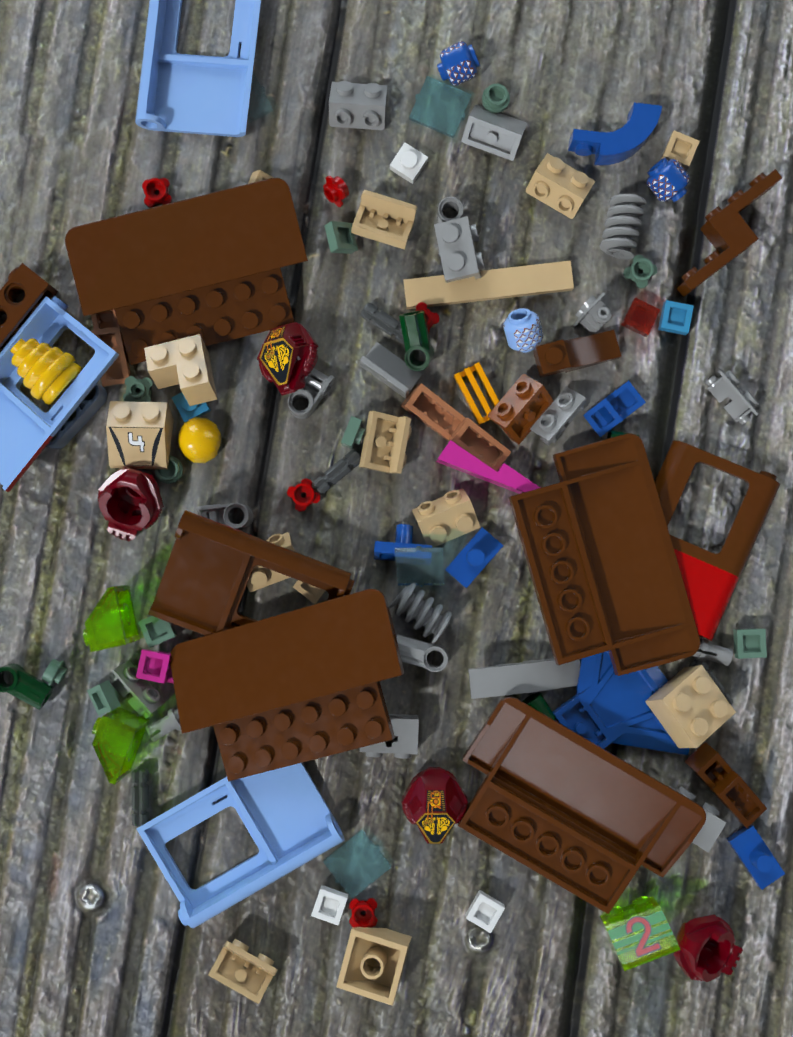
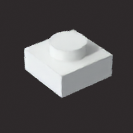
[390,142,428,184]
[311,885,348,925]
[465,890,505,933]

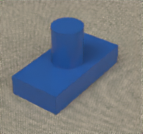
[374,524,432,564]
[445,527,504,588]
[726,824,785,890]

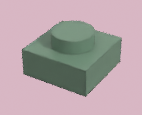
[324,221,358,254]
[341,416,366,449]
[138,616,177,648]
[733,628,767,659]
[87,680,121,716]

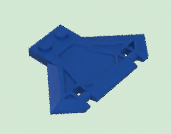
[553,651,689,755]

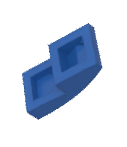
[583,380,646,437]

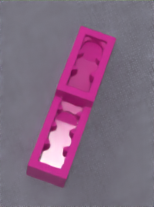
[436,440,540,494]

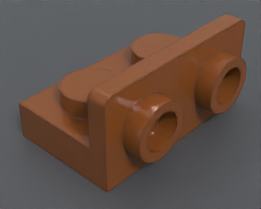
[488,374,554,445]

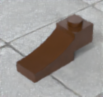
[533,330,621,378]
[684,742,767,828]

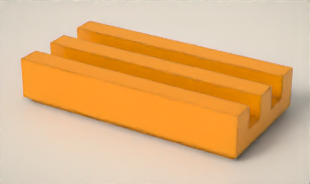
[454,362,499,425]

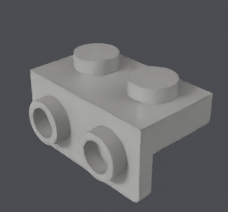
[329,81,387,130]
[434,216,485,283]

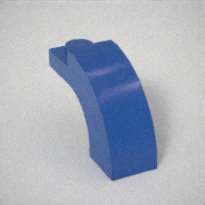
[568,102,662,166]

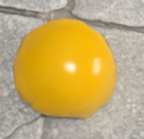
[178,417,221,463]

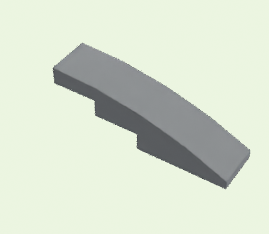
[468,658,580,699]

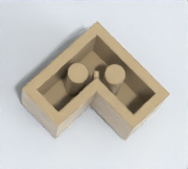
[144,334,217,406]

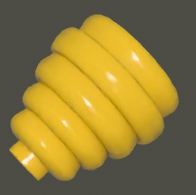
[10,338,82,405]

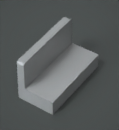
[461,104,527,161]
[359,342,422,399]

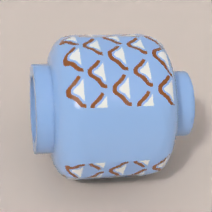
[503,308,543,353]

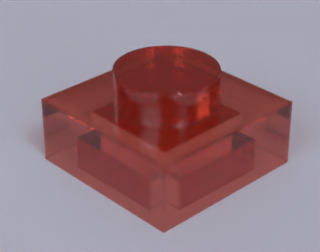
[621,297,660,337]

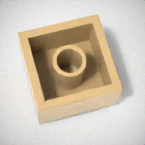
[645,665,736,748]

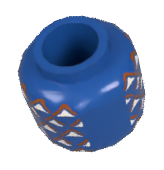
[437,41,480,86]
[647,158,690,202]

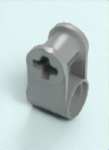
[288,367,335,419]
[196,503,254,530]

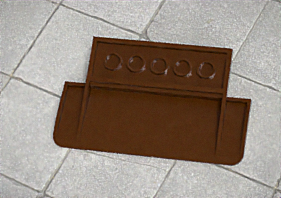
[65,178,308,365]
[509,433,700,676]
[170,589,404,781]
[458,697,706,914]

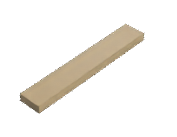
[403,261,574,310]

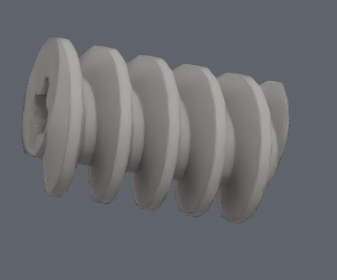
[600,194,646,260]
[389,582,452,644]

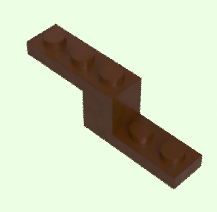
[677,169,782,297]

